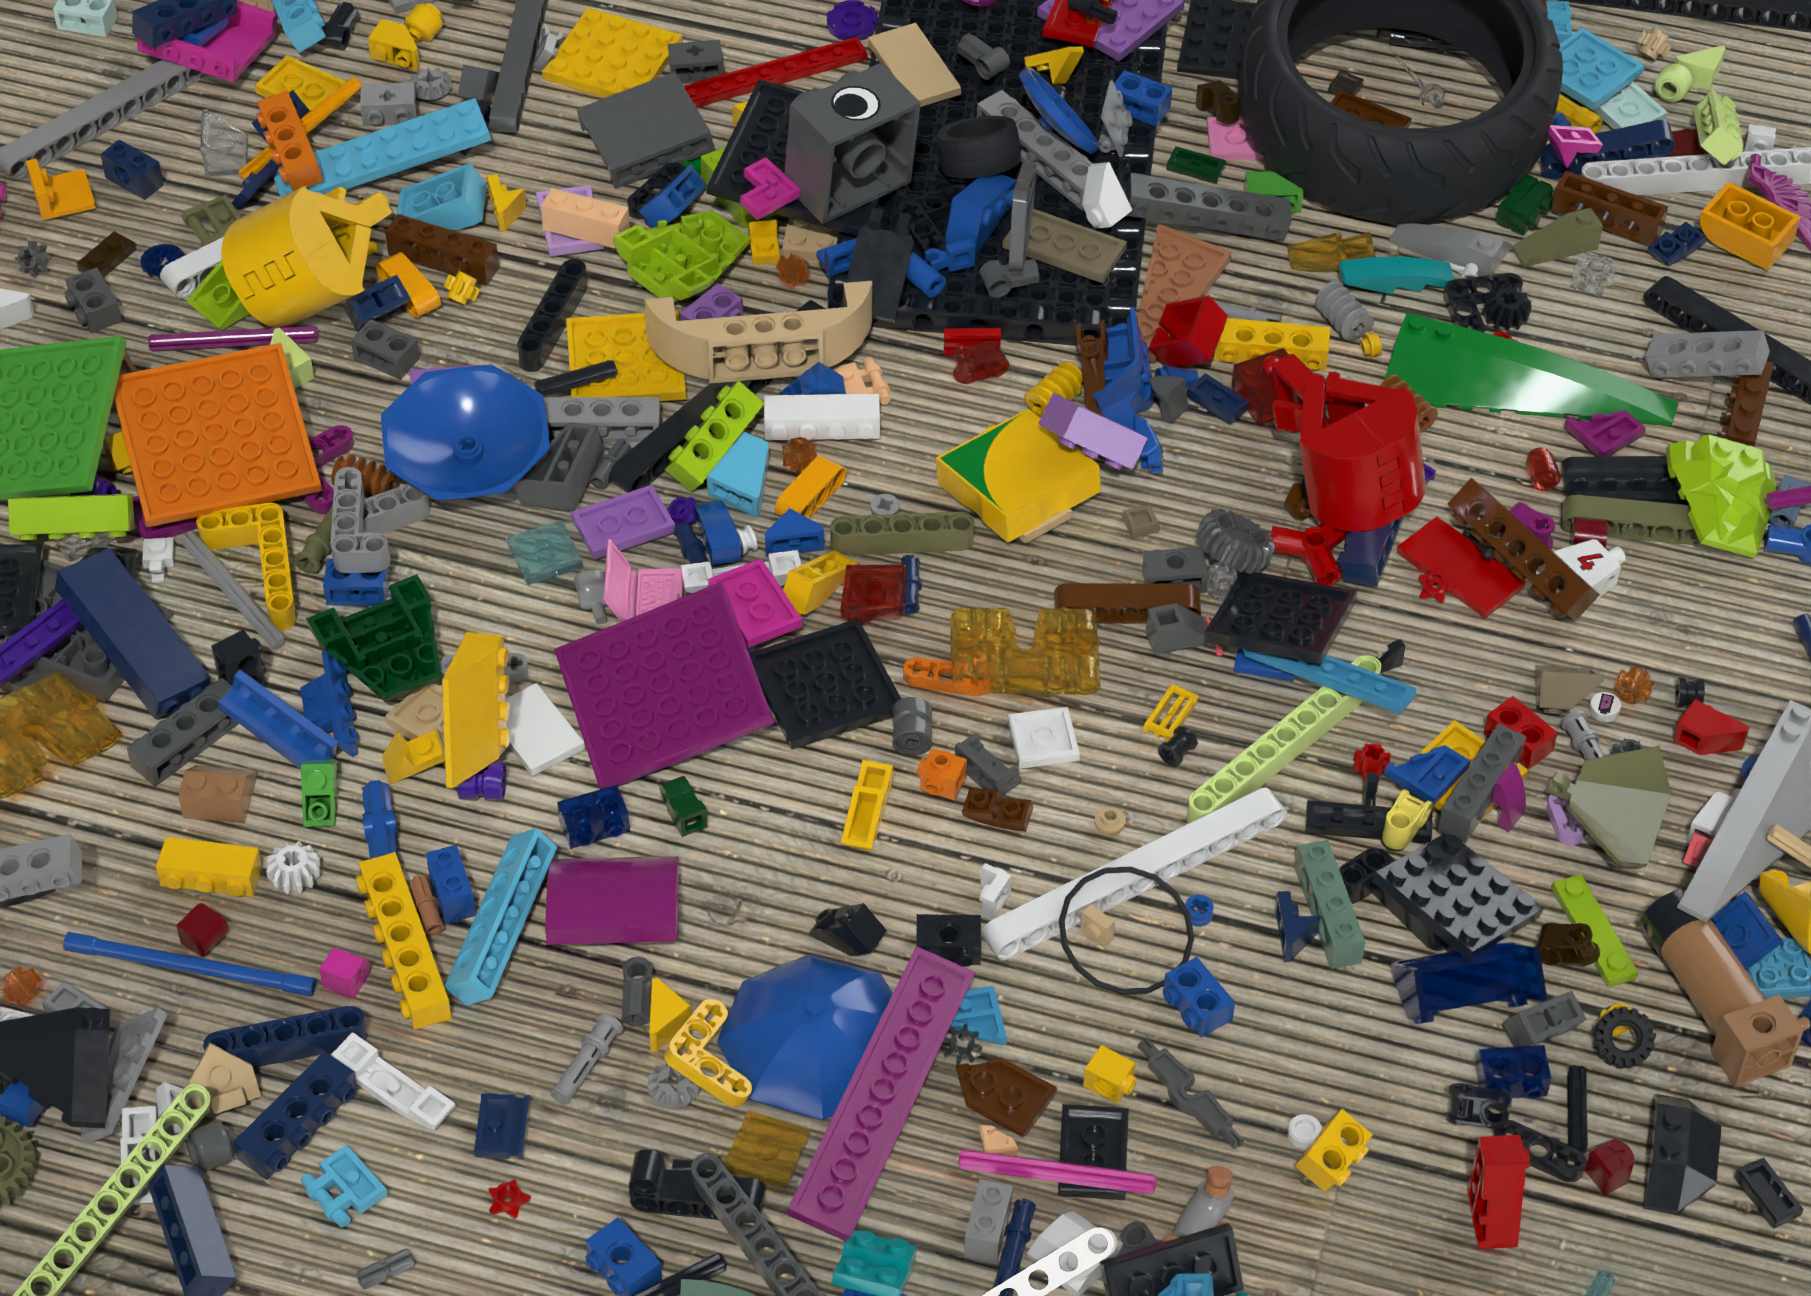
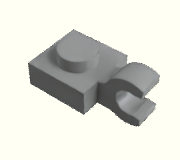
[533,25,563,70]

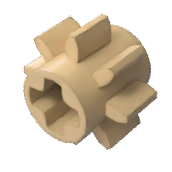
[1636,28,1671,61]

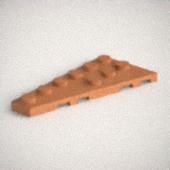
[1138,223,1232,363]

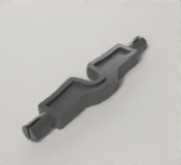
[1138,1038,1244,1149]

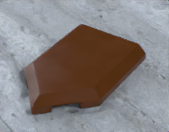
[956,1057,1057,1137]

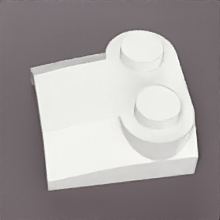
[1027,1211,1121,1296]

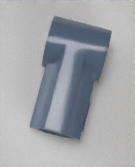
[1769,475,1811,528]

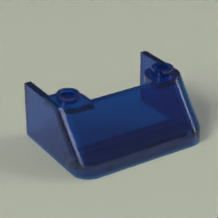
[1391,942,1548,1024]

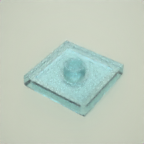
[506,520,583,585]

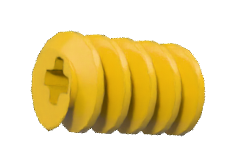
[1024,361,1083,418]

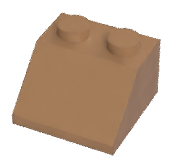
[178,765,258,823]

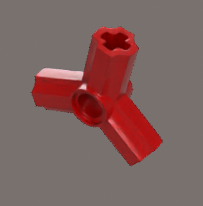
[1270,523,1348,586]

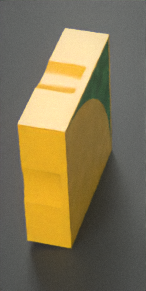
[936,408,1101,543]

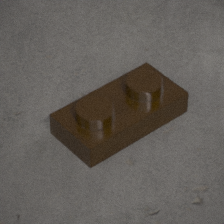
[77,231,136,278]

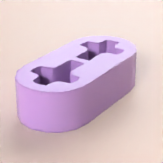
[1546,794,1586,846]

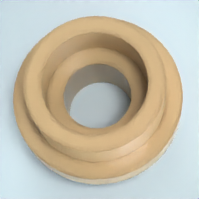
[1094,807,1126,837]

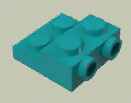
[832,1230,917,1296]

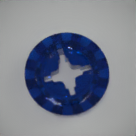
[140,244,185,280]

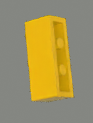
[156,837,263,897]

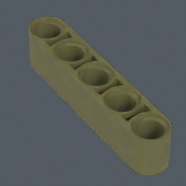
[1562,495,1701,545]
[830,512,975,555]

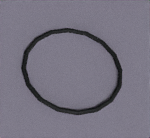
[1059,866,1194,995]

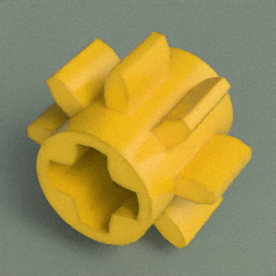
[444,271,481,305]

